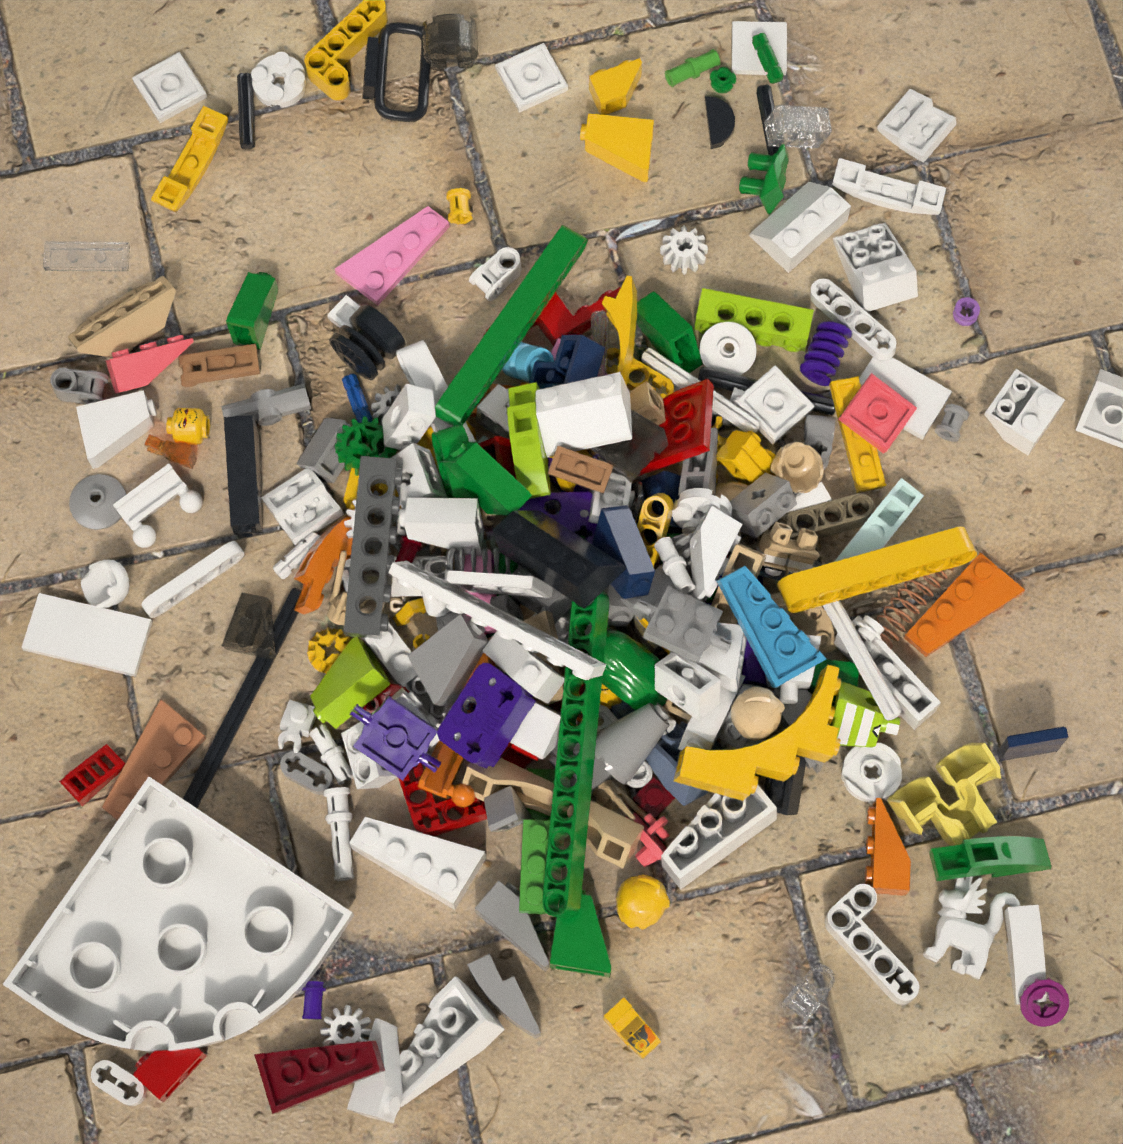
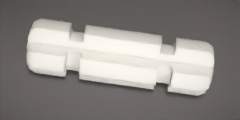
[273,532,320,579]

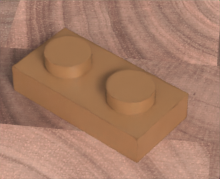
[548,446,614,494]

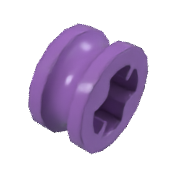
[953,297,980,326]

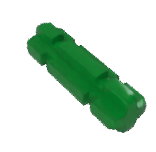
[752,33,784,84]

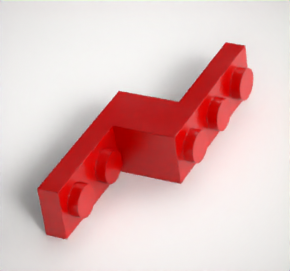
[483,287,621,347]

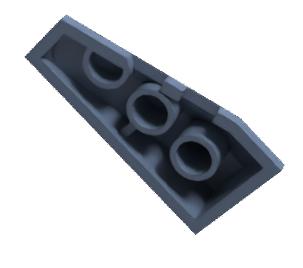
[612,701,726,806]

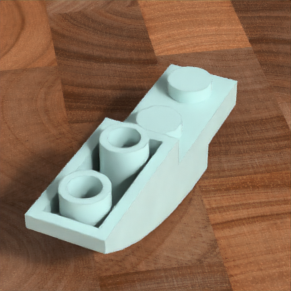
[834,478,924,562]

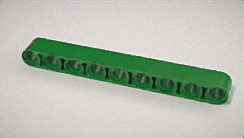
[435,225,588,426]

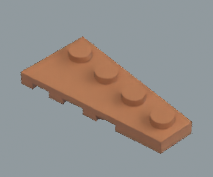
[102,699,206,821]

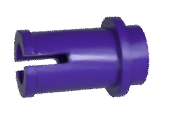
[302,981,326,1020]

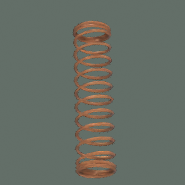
[876,568,954,649]

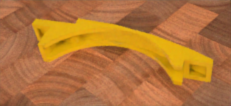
[549,275,637,492]

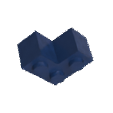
[528,335,605,389]

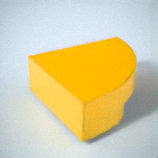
[393,598,426,626]

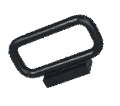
[362,22,432,122]

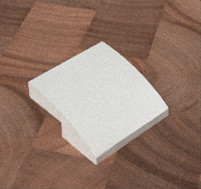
[877,89,956,163]
[261,469,344,546]

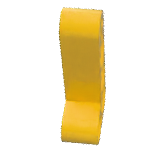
[304,0,388,101]

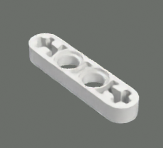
[810,278,896,361]
[142,541,244,618]

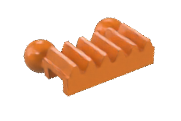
[418,740,475,807]

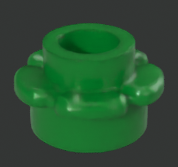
[710,67,737,94]

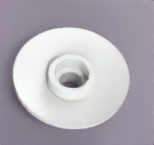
[700,321,757,375]

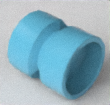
[502,342,554,382]

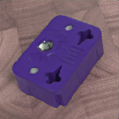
[518,492,597,544]
[437,663,536,769]

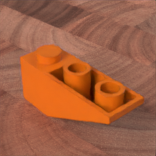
[865,798,911,896]

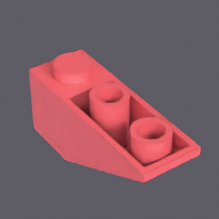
[106,335,194,394]

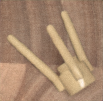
[327,551,369,625]
[593,779,648,821]

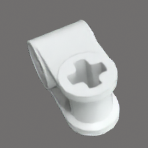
[469,247,522,301]

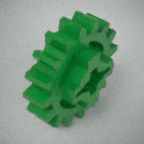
[335,416,398,476]

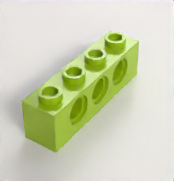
[694,288,814,352]

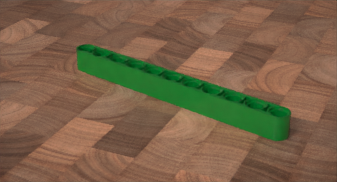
[542,591,610,919]

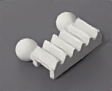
[113,464,203,548]

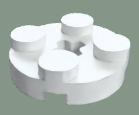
[251,52,307,108]
[672,488,732,534]
[841,743,902,804]

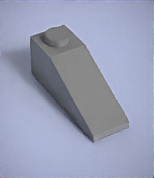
[678,428,718,513]
[475,880,549,972]

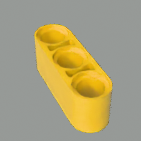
[637,493,674,570]

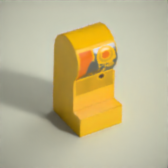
[603,997,661,1059]

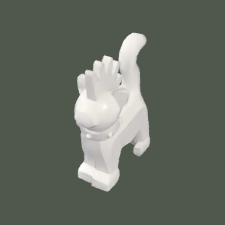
[923,876,1020,980]

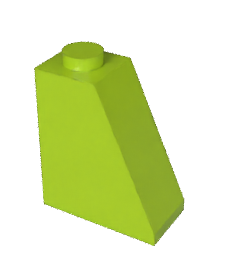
[310,637,390,729]

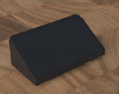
[764,755,806,815]

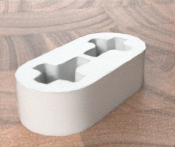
[91,1060,147,1106]

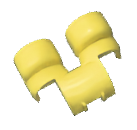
[887,743,1001,846]

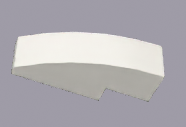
[1004,905,1047,1005]

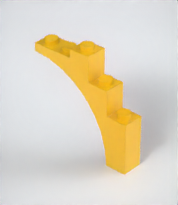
[673,665,841,801]

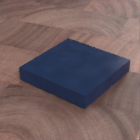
[997,726,1069,762]

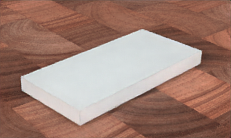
[21,593,152,677]

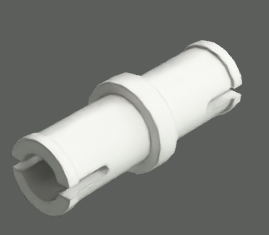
[654,537,695,594]
[309,724,353,785]

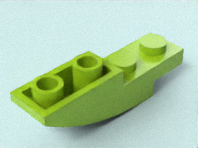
[507,382,551,499]

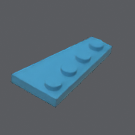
[717,566,826,688]

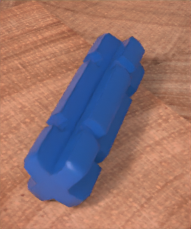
[342,374,373,423]

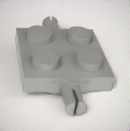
[633,586,732,663]

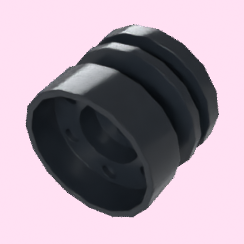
[329,304,406,380]

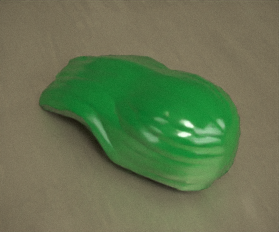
[588,630,667,710]

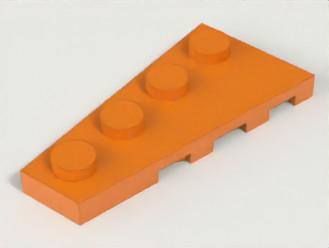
[904,552,1025,657]

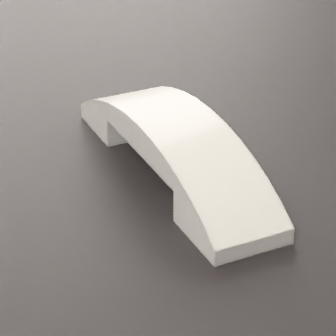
[832,158,946,215]

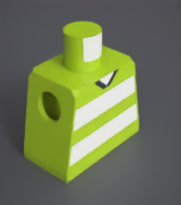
[829,682,900,748]

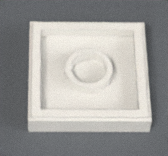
[732,21,787,75]
[495,43,568,113]
[132,52,207,123]
[733,365,815,445]

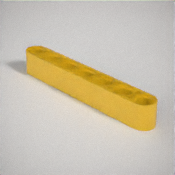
[777,526,977,613]

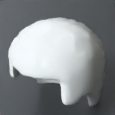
[81,559,130,609]

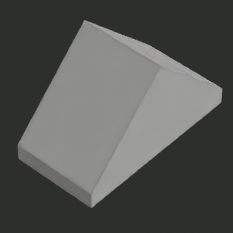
[484,786,532,832]

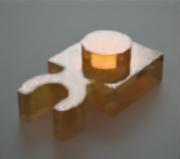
[144,435,197,469]

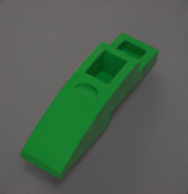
[929,836,1052,881]

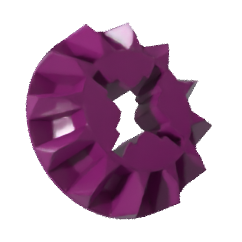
[1019,977,1069,1027]

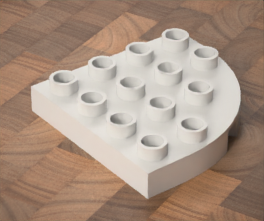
[3,777,354,1052]

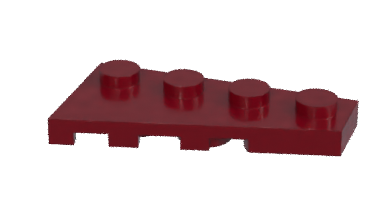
[254,1041,386,1114]

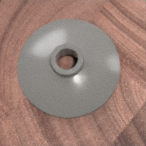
[69,474,126,530]

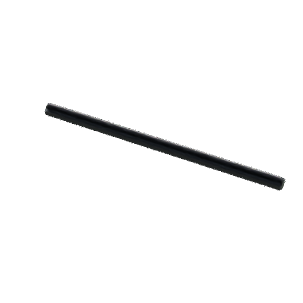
[183,588,302,809]

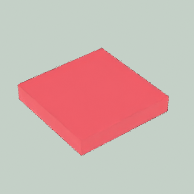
[838,373,917,454]

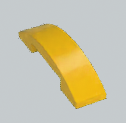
[151,106,228,212]

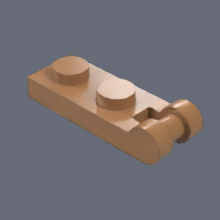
[178,344,260,387]

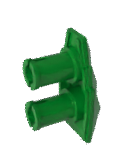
[739,144,789,214]

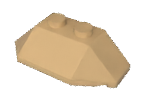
[67,276,176,358]

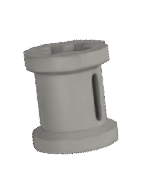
[935,404,970,442]

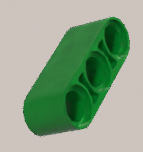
[431,424,480,507]

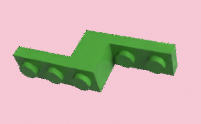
[519,768,555,914]

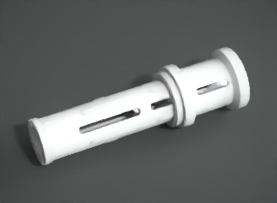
[323,787,354,881]

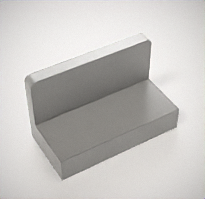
[297,418,354,483]

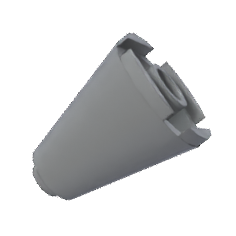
[595,703,670,784]

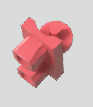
[625,813,670,867]

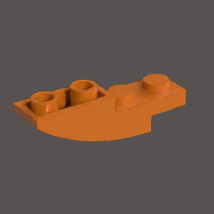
[294,515,353,615]

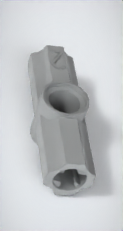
[221,384,311,426]

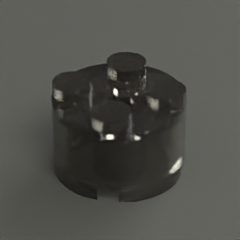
[422,14,479,71]

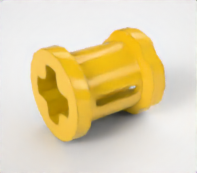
[446,188,473,224]

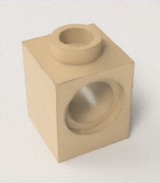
[629,381,666,435]

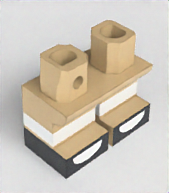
[756,522,819,580]

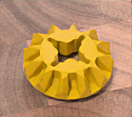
[307,627,351,674]

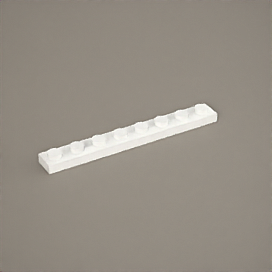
[389,561,606,680]

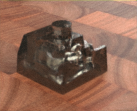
[587,409,669,483]

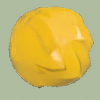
[616,874,670,930]

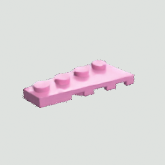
[335,206,450,306]

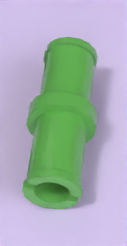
[665,49,720,87]

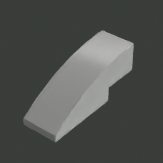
[467,954,541,1039]

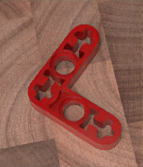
[398,763,487,837]

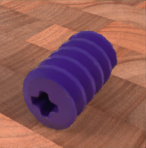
[800,321,853,386]

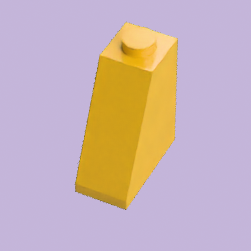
[580,113,654,182]

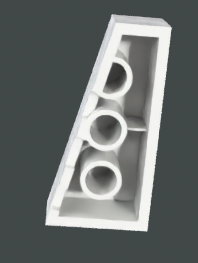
[349,817,486,910]

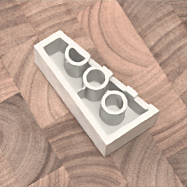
[661,784,777,890]

